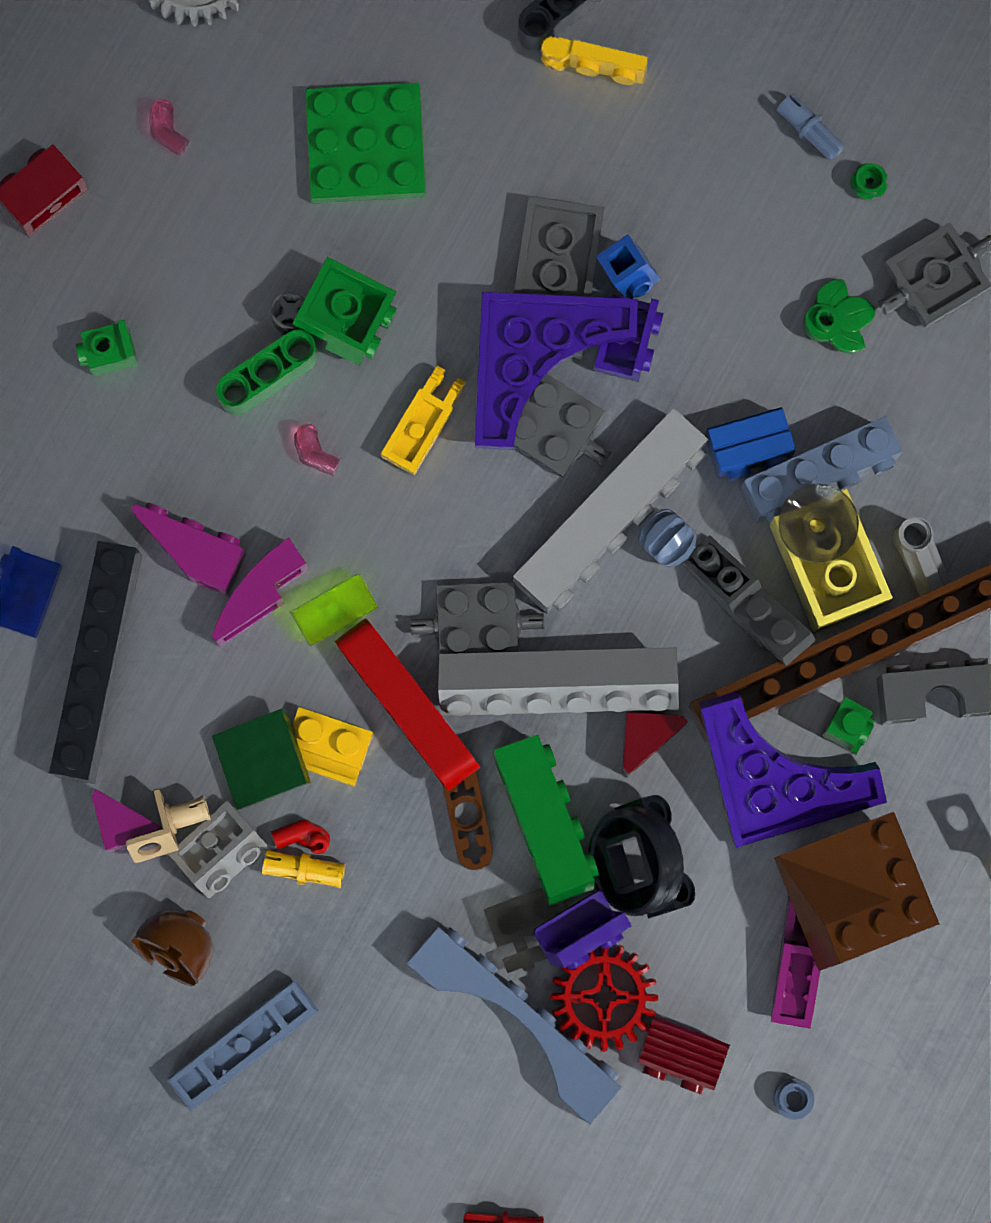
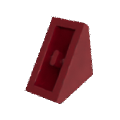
[622,712,688,777]

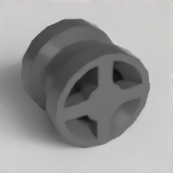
[271,292,305,335]

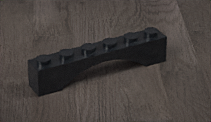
[49,541,142,785]

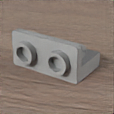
[168,800,267,898]

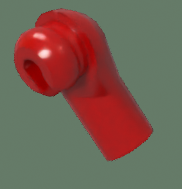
[271,819,330,854]

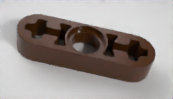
[443,771,492,871]

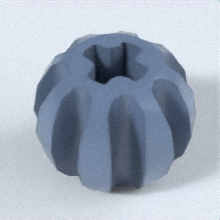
[638,509,696,567]

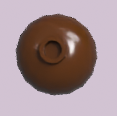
[131,910,214,986]

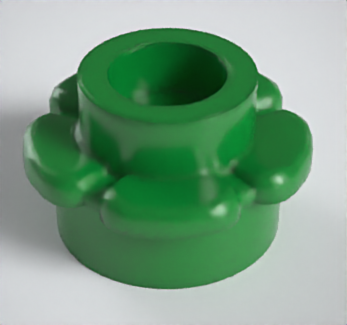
[850,163,888,200]

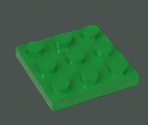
[306,83,426,203]

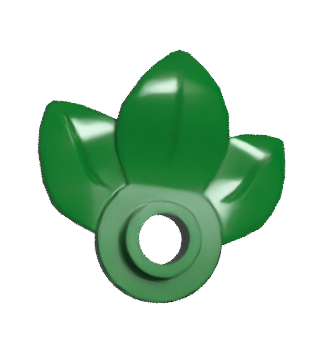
[804,279,876,353]

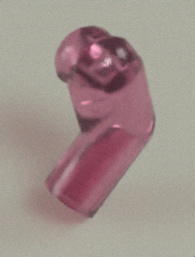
[149,99,190,156]
[294,423,341,476]

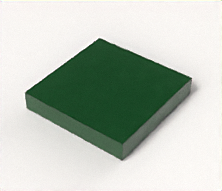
[212,708,311,810]

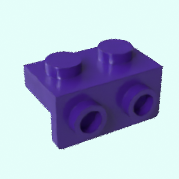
[594,294,664,382]
[533,891,632,969]

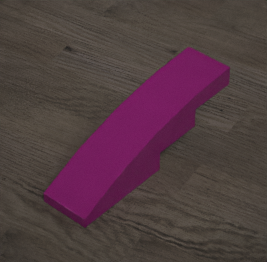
[770,895,821,1029]

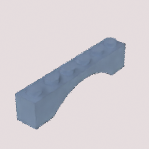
[407,927,622,1124]

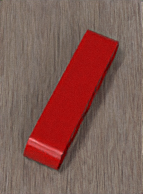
[334,618,480,792]

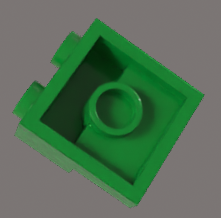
[293,256,397,366]

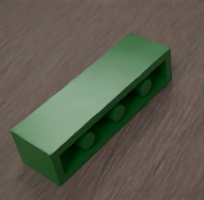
[493,734,599,905]

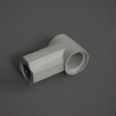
[892,516,950,597]

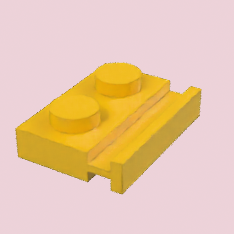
[292,707,374,787]

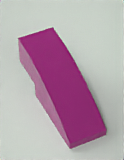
[212,537,309,647]

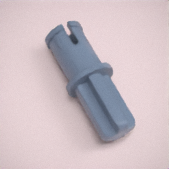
[777,93,844,160]

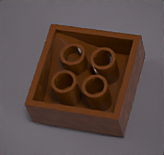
[774,812,939,971]

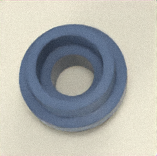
[774,1079,814,1120]

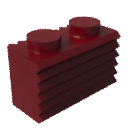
[636,1017,730,1095]

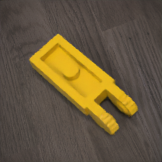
[541,36,648,85]
[380,366,466,476]

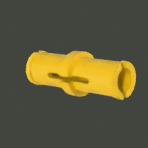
[262,849,345,888]

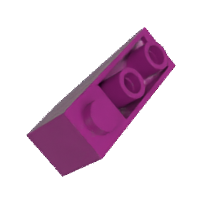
[131,502,246,597]

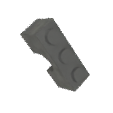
[876,658,991,725]

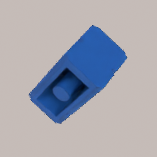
[705,407,796,481]

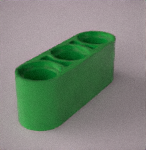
[216,330,318,415]

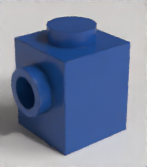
[596,234,661,299]

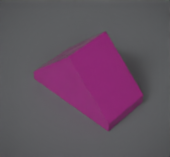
[91,789,163,853]

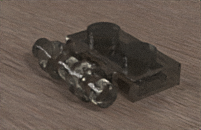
[484,888,568,974]

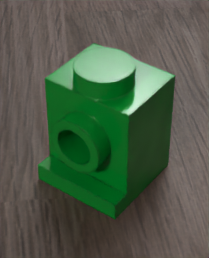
[76,319,138,376]
[821,697,875,755]

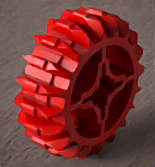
[550,945,658,1052]

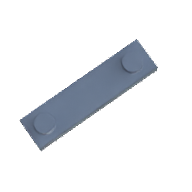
[166,979,319,1111]

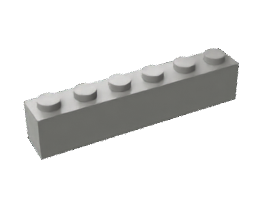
[513,408,708,614]
[438,647,679,716]

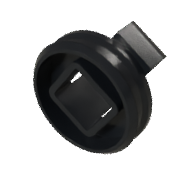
[588,795,695,919]

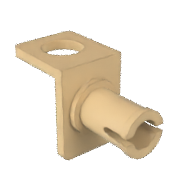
[125,788,211,863]

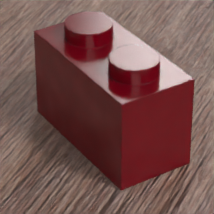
[0,144,88,237]

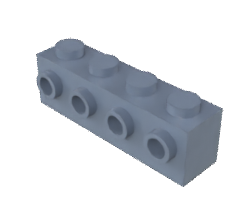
[740,416,903,524]

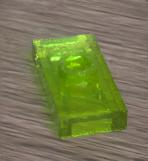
[290,573,378,646]

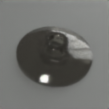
[778,484,859,563]

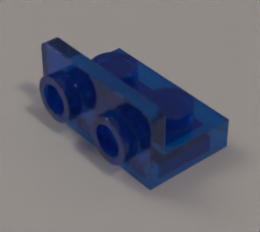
[0,546,63,640]

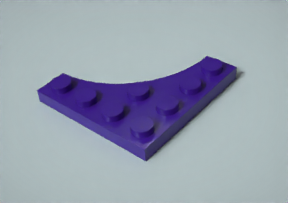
[475,292,638,450]
[698,691,887,848]

